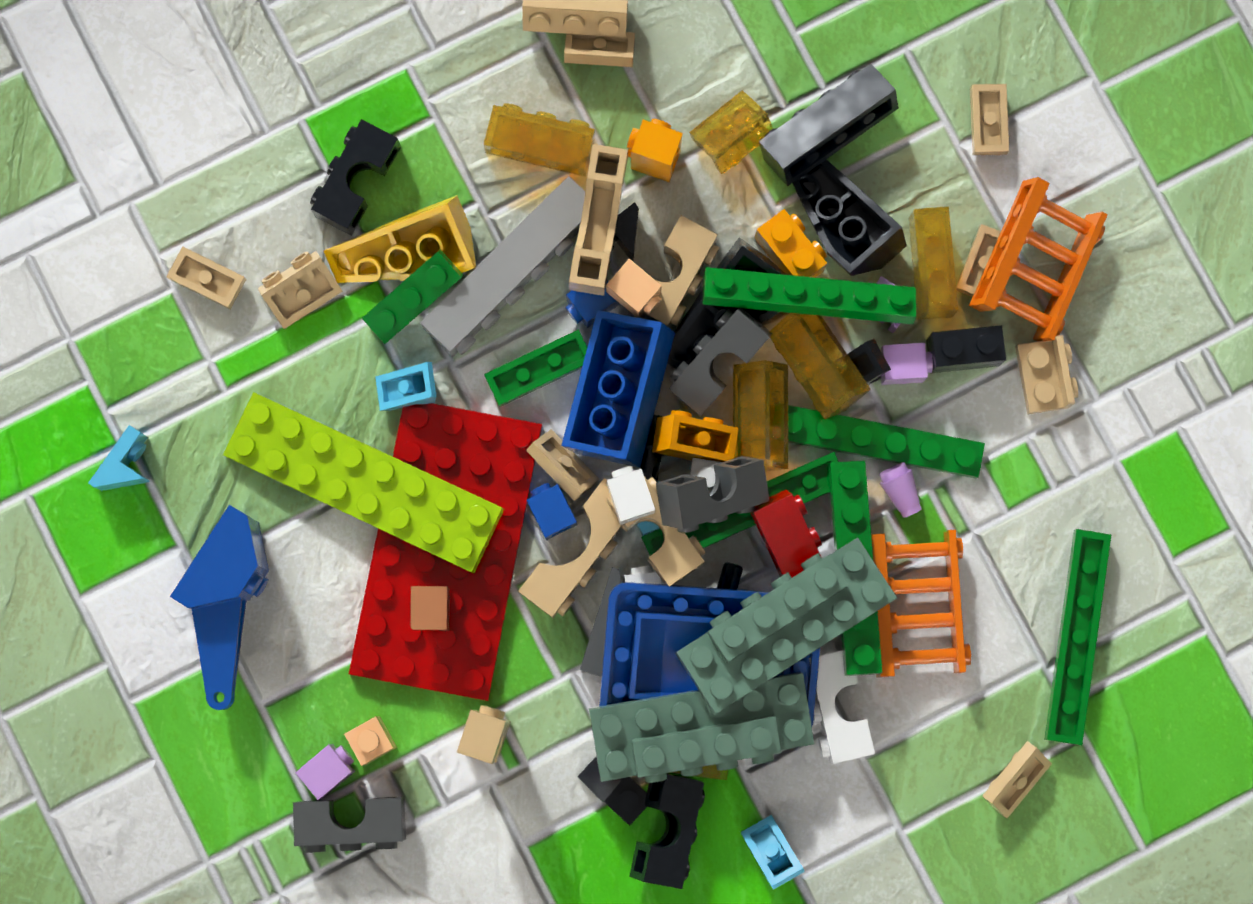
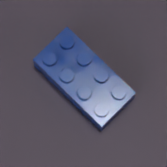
[561,310,675,468]

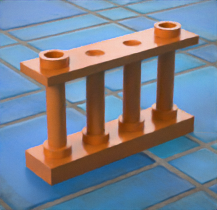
[969,177,1108,341]
[871,530,971,678]

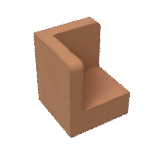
[411,586,450,631]

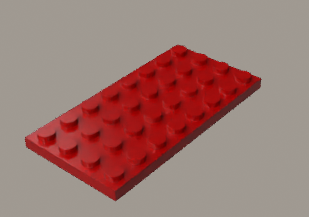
[348,403,542,701]

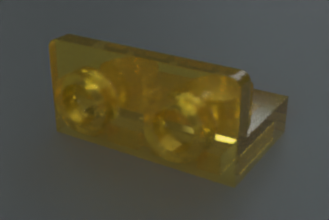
[689,90,773,174]

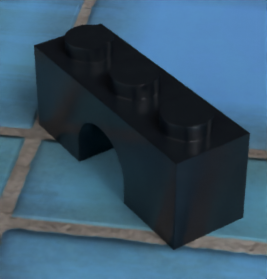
[310,119,401,236]
[629,773,705,889]

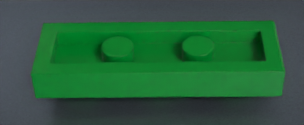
[362,249,464,344]
[484,329,587,407]

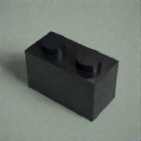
[926,325,1006,374]

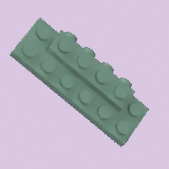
[675,537,897,715]
[589,672,814,783]

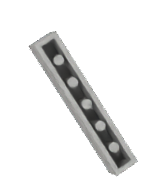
[420,176,585,358]

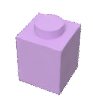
[880,342,933,385]
[295,744,355,800]

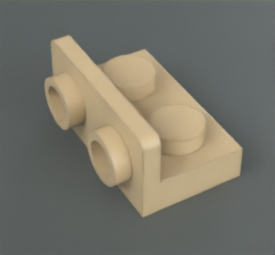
[258,251,343,329]
[1015,335,1078,415]

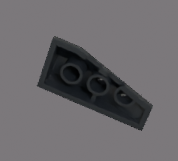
[792,159,907,276]
[667,237,787,369]

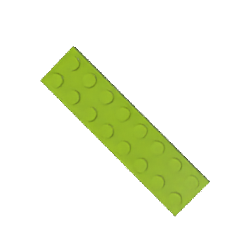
[223,392,505,573]

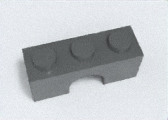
[669,308,773,416]
[656,456,769,533]
[293,796,406,853]

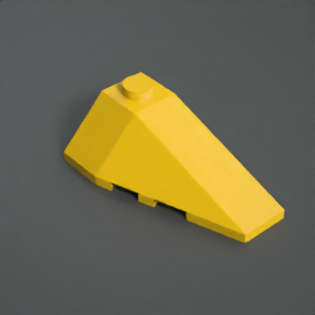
[323,195,476,283]

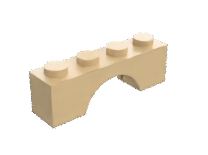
[569,144,628,296]
[518,478,628,618]

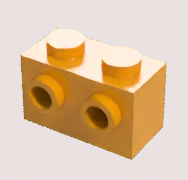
[627,119,683,183]
[754,209,827,278]
[652,410,738,462]

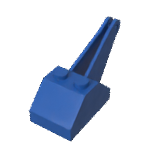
[170,505,269,710]

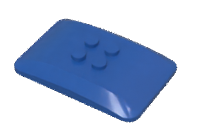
[599,582,820,726]

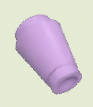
[879,463,922,518]

